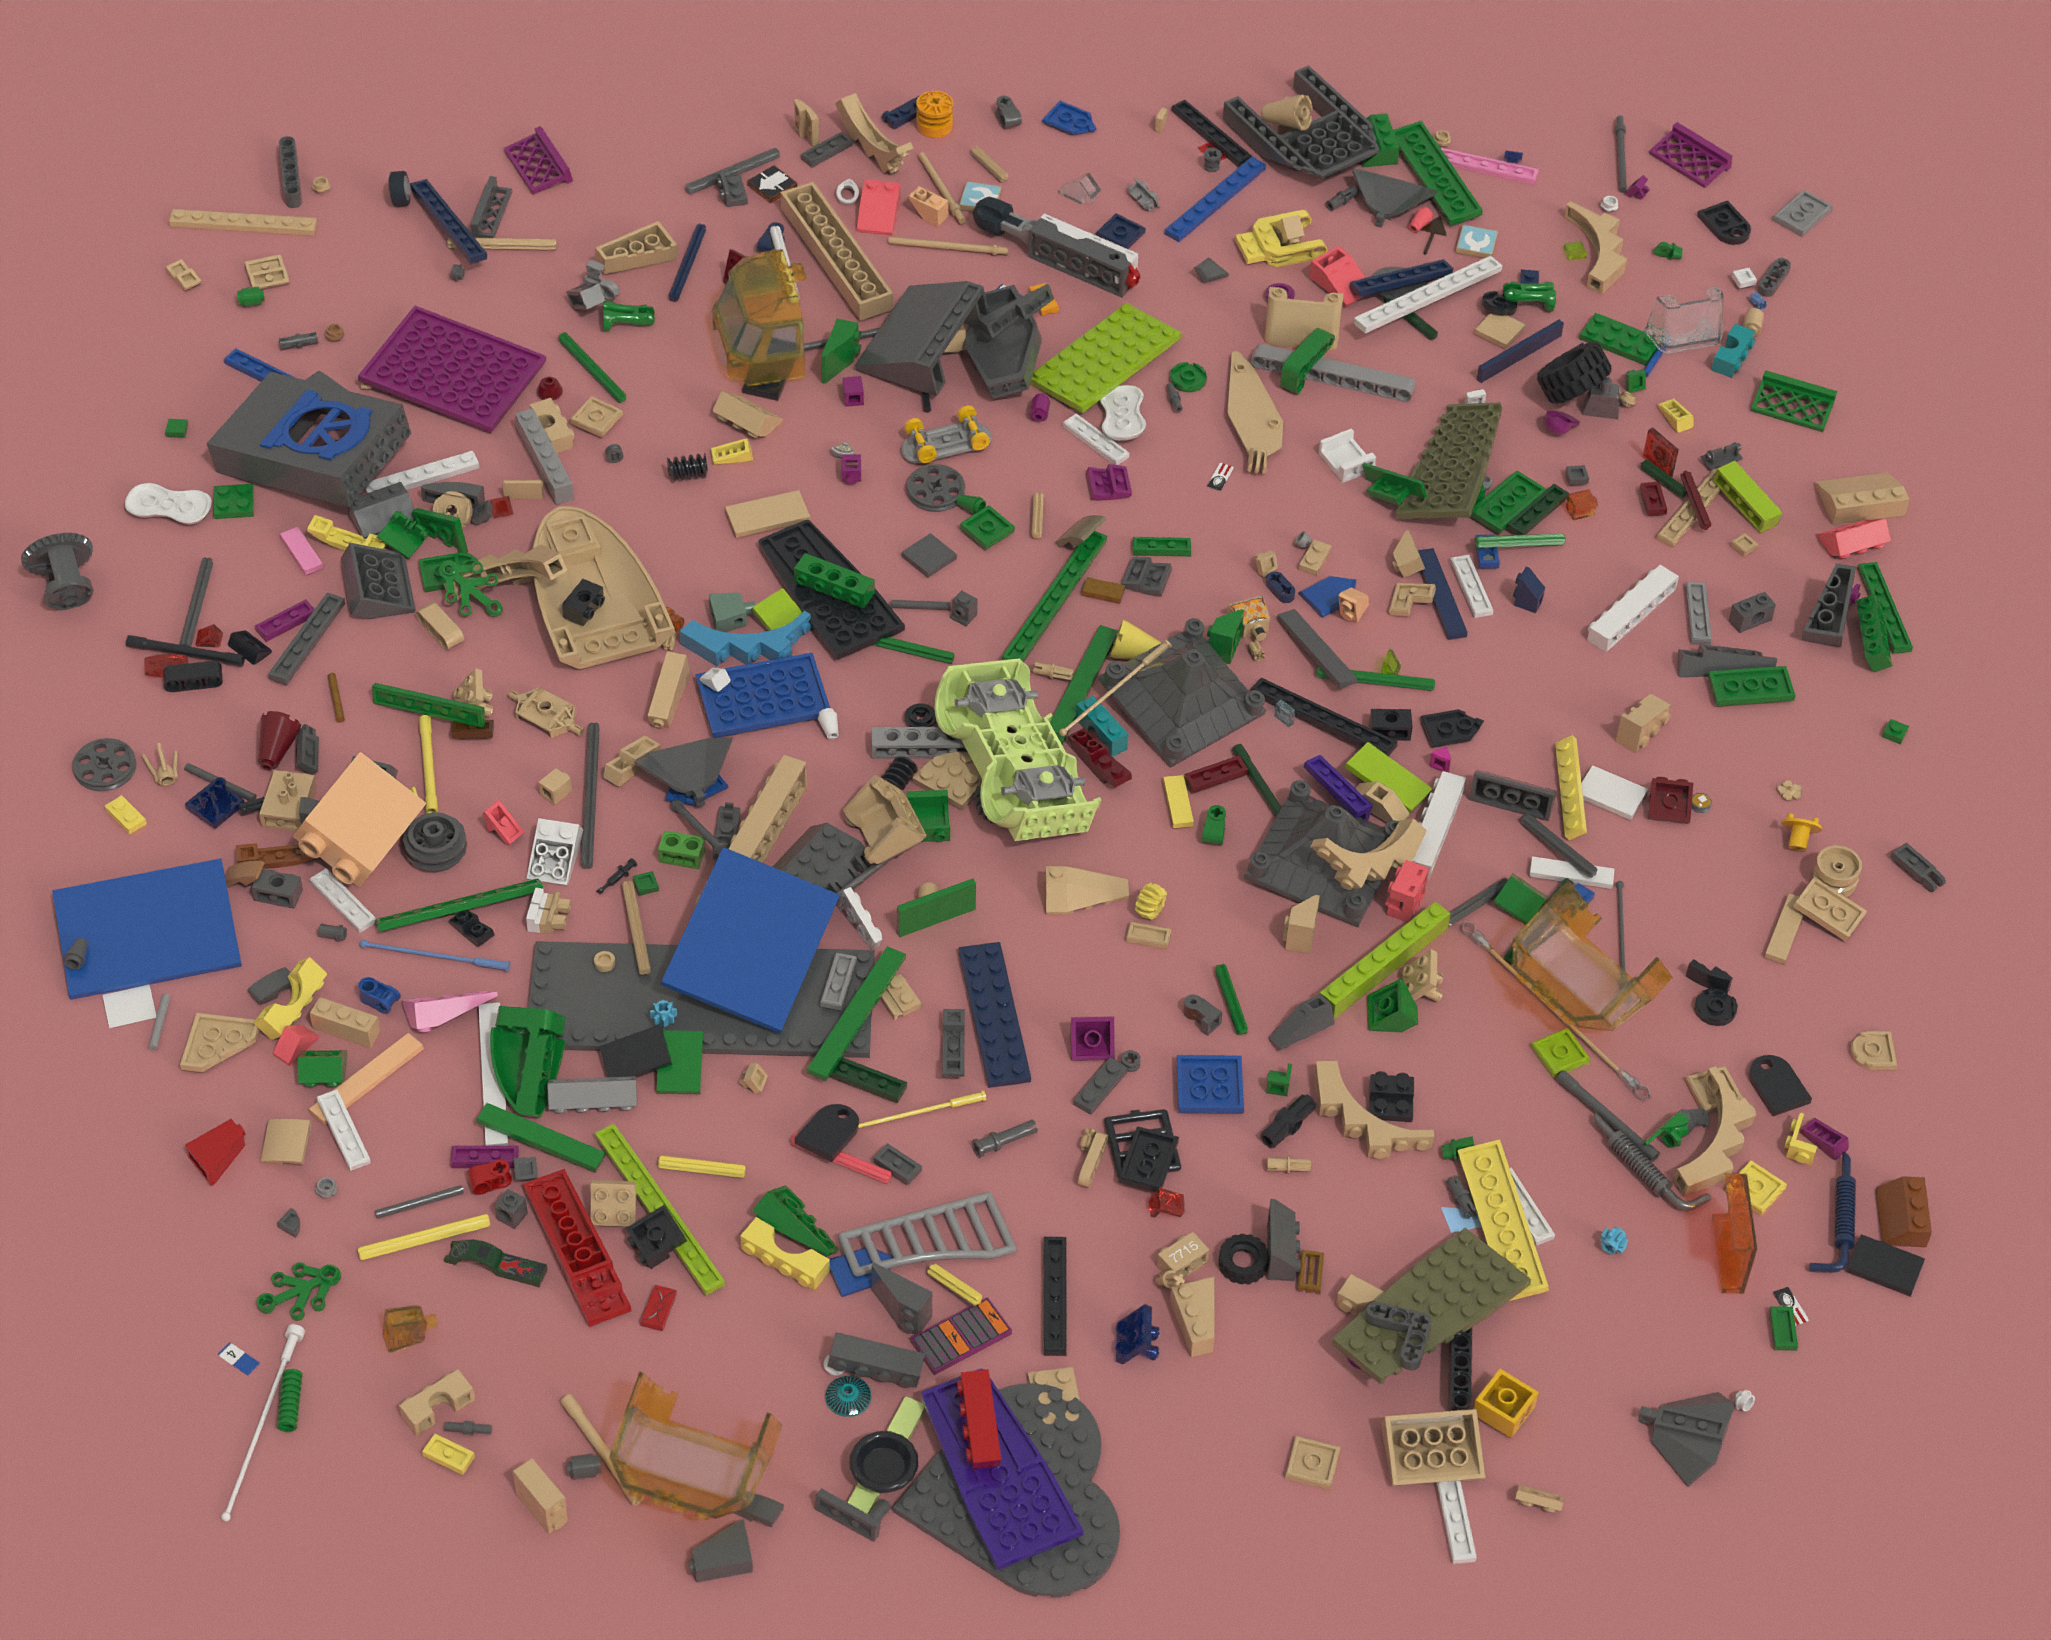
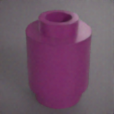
[1029,394,1050,422]

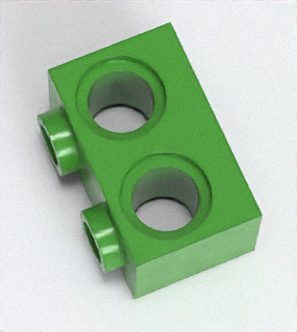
[658,830,706,869]

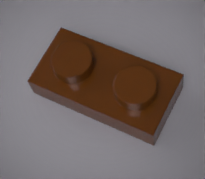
[451,720,494,739]

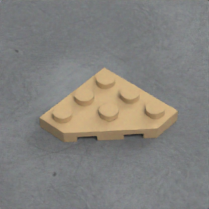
[180,1013,260,1072]

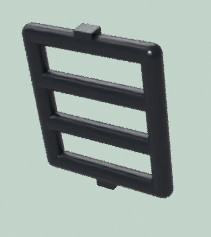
[1104,1109,1182,1178]

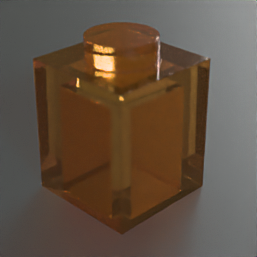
[1566,489,1598,520]

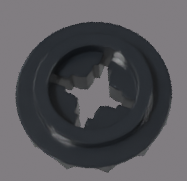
[905,703,936,727]

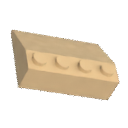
[1814,472,1910,525]
[1381,1409,1485,1486]

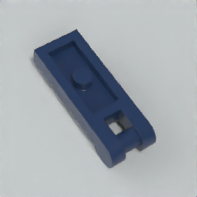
[882,96,919,129]

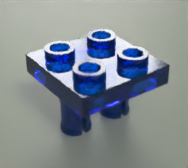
[185,777,244,829]
[1115,1304,1160,1364]

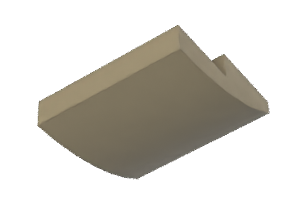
[1055,515,1106,548]

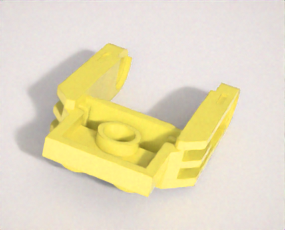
[1235,210,1327,268]

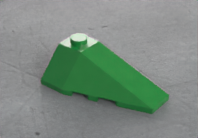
[752,1185,839,1256]

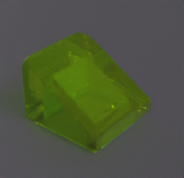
[1382,649,1401,675]

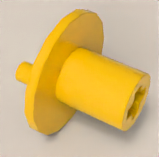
[1781,813,1822,851]

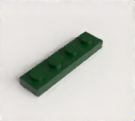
[1506,484,1569,535]
[829,1057,907,1103]

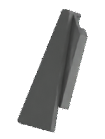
[1678,644,1777,677]

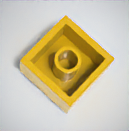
[1474,1369,1539,1439]

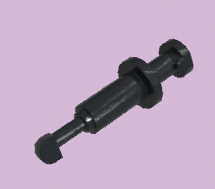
[596,858,637,894]

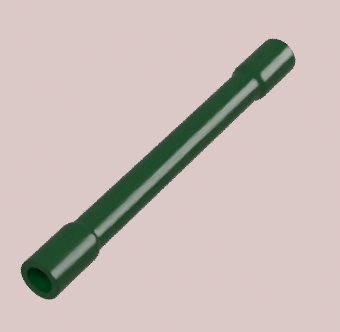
[1232,744,1282,817]

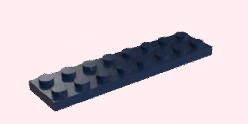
[958,942,1031,1088]

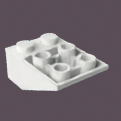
[526,818,583,886]

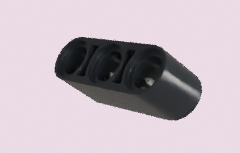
[163,661,223,692]

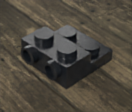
[1369,1071,1414,1122]
[626,1205,687,1269]

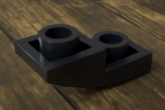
[449,910,495,947]
[1686,959,1733,992]

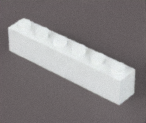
[1587,565,1679,652]
[1412,771,1466,879]

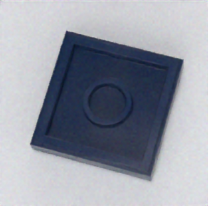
[1095,213,1146,249]

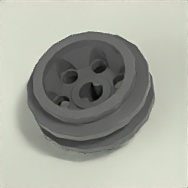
[403,812,467,872]

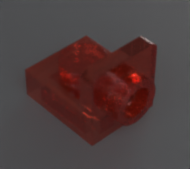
[1149,1188,1185,1218]

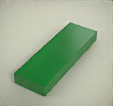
[1133,537,1191,557]

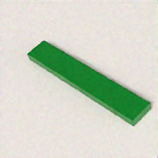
[1857,562,1913,654]
[372,683,485,728]
[477,1103,606,1173]

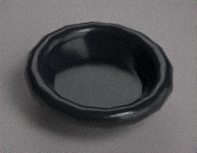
[849,1431,918,1493]

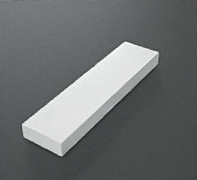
[1063,413,1130,465]
[1450,555,1494,618]
[1529,856,1615,889]
[309,868,376,933]
[317,1090,371,1171]
[1510,1168,1555,1246]
[1436,1481,1477,1564]

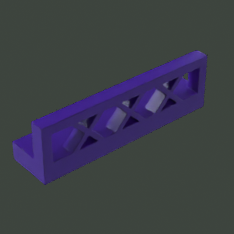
[1304,755,1373,821]

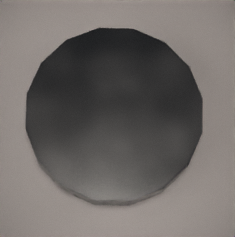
[1481,291,1518,316]
[1694,988,1738,1026]

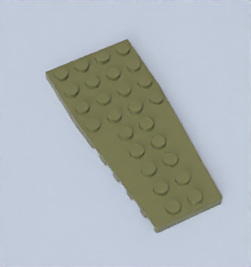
[1395,402,1502,519]
[1332,1228,1531,1384]

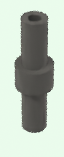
[1166,383,1183,412]
[444,1421,492,1435]

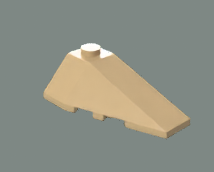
[1045,866,1129,915]

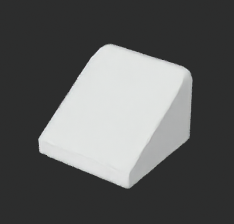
[700,667,731,692]

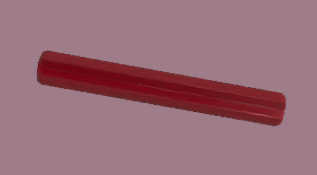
[1680,470,1712,530]

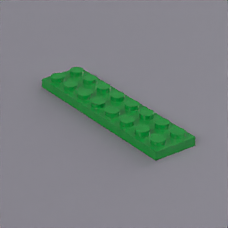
[1393,121,1483,226]

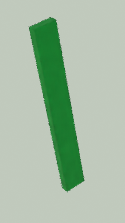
[1050,625,1118,745]
[375,878,543,932]
[807,946,906,1081]

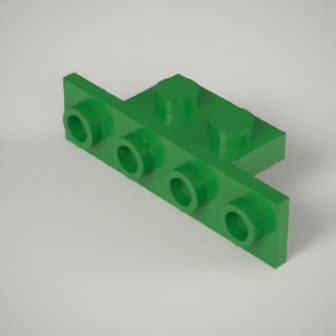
[1362,463,1427,505]

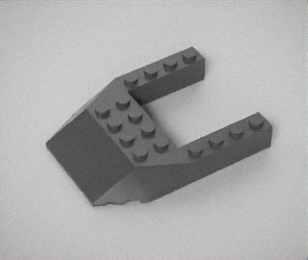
[1223,65,1379,178]

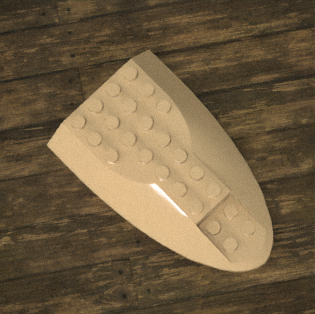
[533,506,675,669]

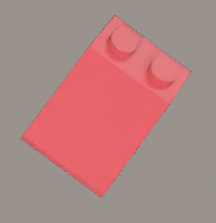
[857,179,901,235]

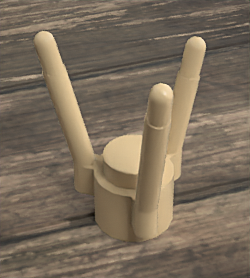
[141,743,178,786]

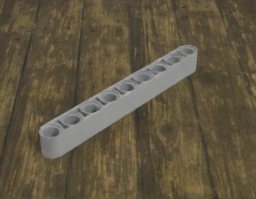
[1251,344,1416,402]

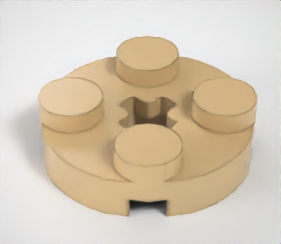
[433,491,472,528]

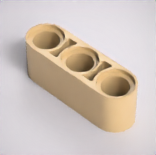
[416,602,464,650]

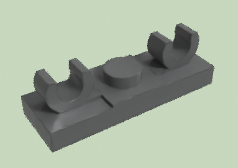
[713,802,741,859]

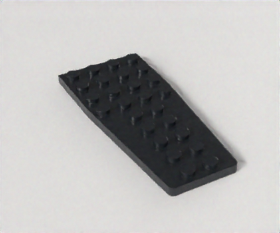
[759,520,905,660]

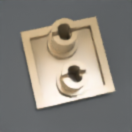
[453,668,493,718]
[1402,949,1443,1002]
[591,1180,637,1227]

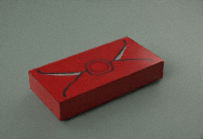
[641,1285,677,1331]

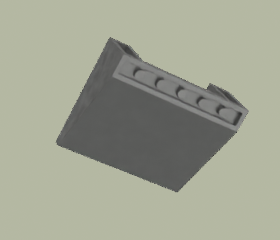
[855,281,989,396]

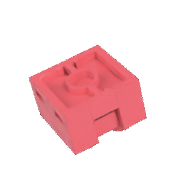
[1385,860,1429,923]

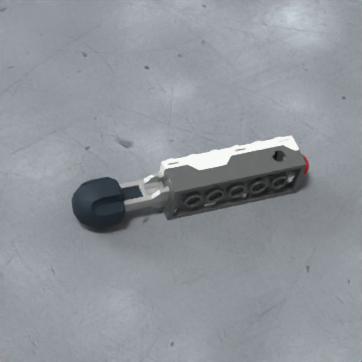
[973,197,1140,298]

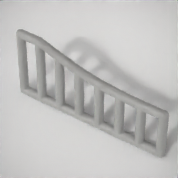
[838,1192,1017,1277]

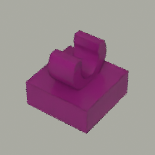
[1625,175,1650,200]

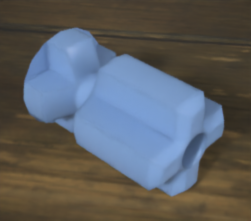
[1749,292,1767,310]

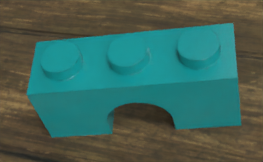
[1711,324,1756,378]
[1076,696,1129,757]

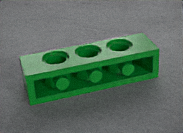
[794,553,875,608]
[1856,594,1892,672]

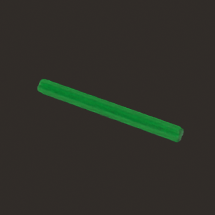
[558,332,627,403]
[1316,666,1435,691]

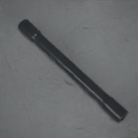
[126,635,245,667]

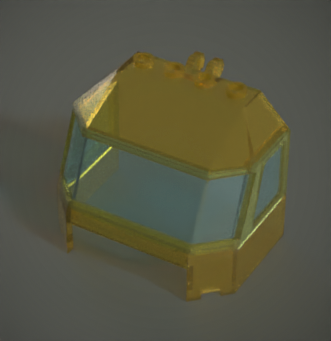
[712,249,807,386]

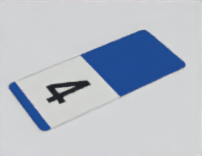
[218,1343,260,1375]

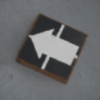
[747,165,798,203]

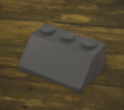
[348,482,415,539]
[1267,1199,1300,1281]

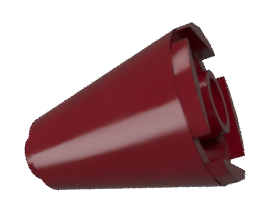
[258,711,301,770]

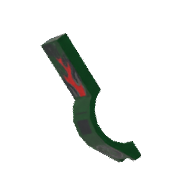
[444,1239,547,1287]

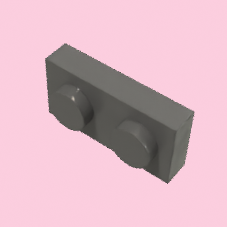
[874,1143,922,1185]

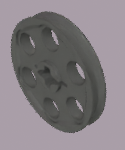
[907,464,965,512]
[73,738,136,791]

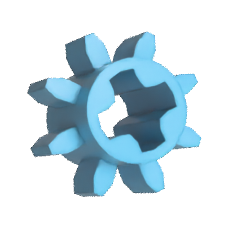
[650,1000,677,1027]
[1599,1227,1628,1254]

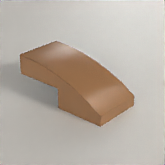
[225,861,265,888]

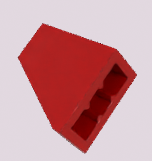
[185,1119,246,1186]

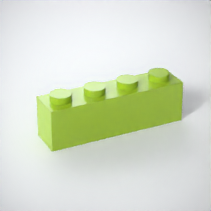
[1713,461,1782,533]

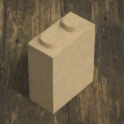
[513,1458,568,1534]

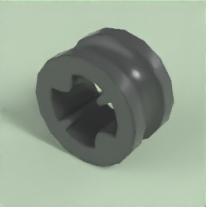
[605,444,624,463]
[1121,1050,1141,1072]

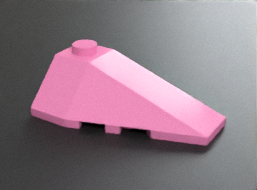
[402,990,497,1032]

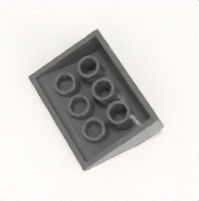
[341,543,416,619]

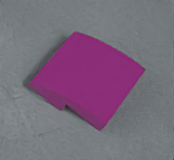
[1086,464,1132,500]

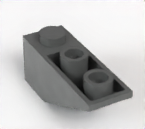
[1269,994,1335,1050]

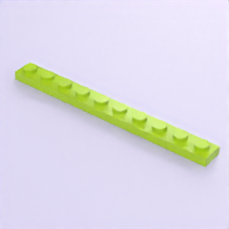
[595,1124,725,1296]

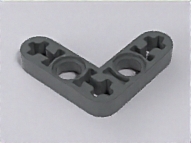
[1366,1302,1432,1370]

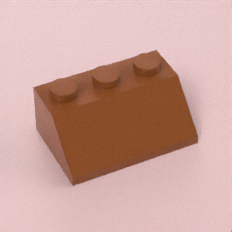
[1876,1176,1932,1247]

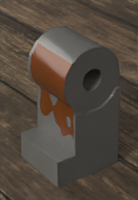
[1184,994,1222,1036]

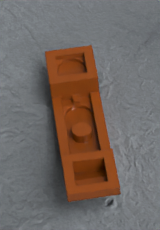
[236,843,316,868]

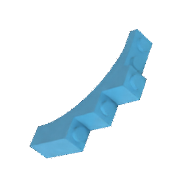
[680,611,811,666]

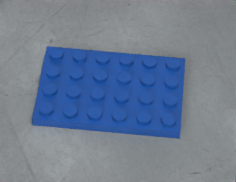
[695,652,830,738]

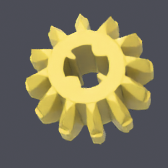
[1135,883,1167,920]

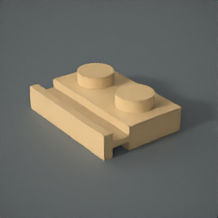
[880,974,922,1020]

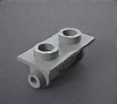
[1128,177,1160,211]

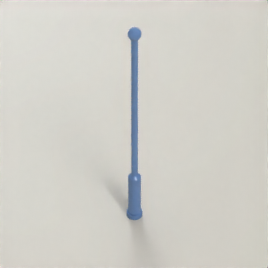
[360,940,511,972]

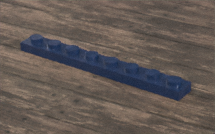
[410,179,487,264]

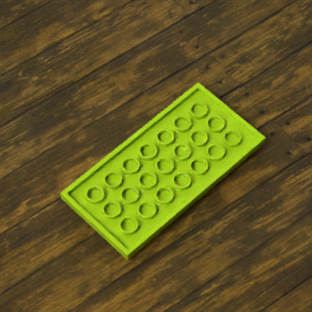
[1030,303,1182,413]

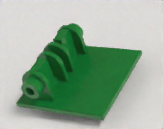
[377,511,429,559]

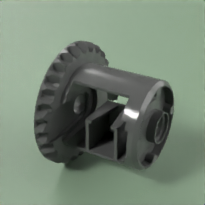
[21,533,94,610]

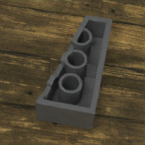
[1802,564,1856,647]

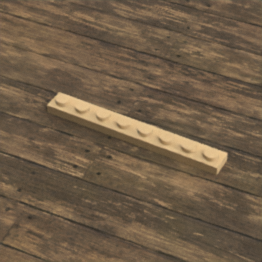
[169,209,318,236]

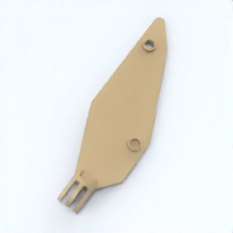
[1227,351,1283,475]

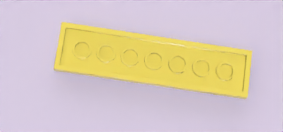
[1457,1139,1549,1301]

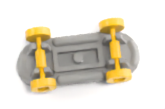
[901,405,992,464]

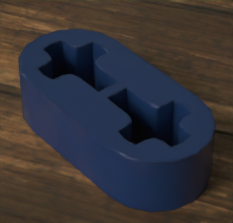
[1266,572,1295,603]

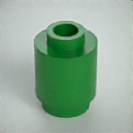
[237,286,265,307]

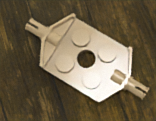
[508,687,584,738]

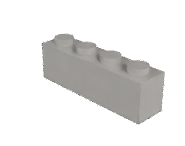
[548,1076,637,1113]

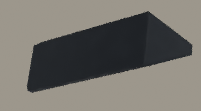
[228,630,272,665]

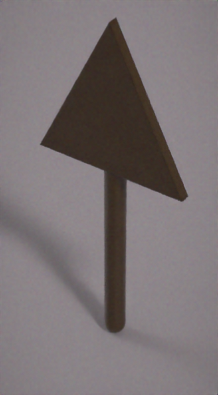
[1421,215,1447,255]

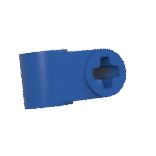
[358,977,401,1014]

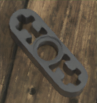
[1758,258,1791,297]

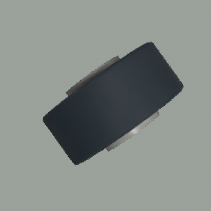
[389,171,411,206]

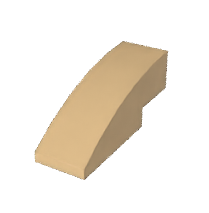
[603,735,661,787]

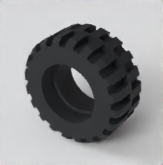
[1537,342,1612,404]

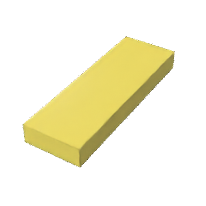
[1163,775,1194,828]

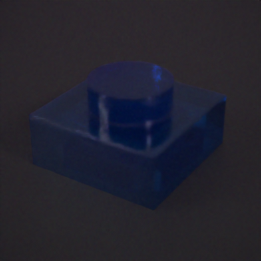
[1504,150,1523,164]

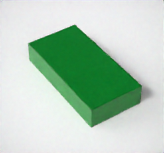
[1769,1306,1798,1351]

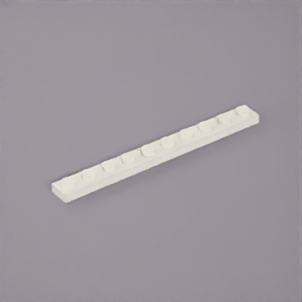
[1353,256,1503,333]

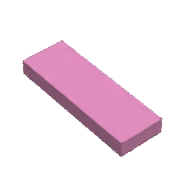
[280,527,323,575]

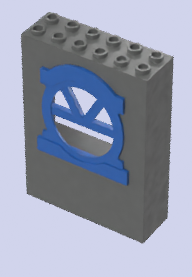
[206,372,412,507]

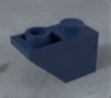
[1513,567,1545,613]

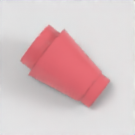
[1409,207,1433,233]

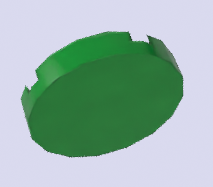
[1170,362,1207,392]

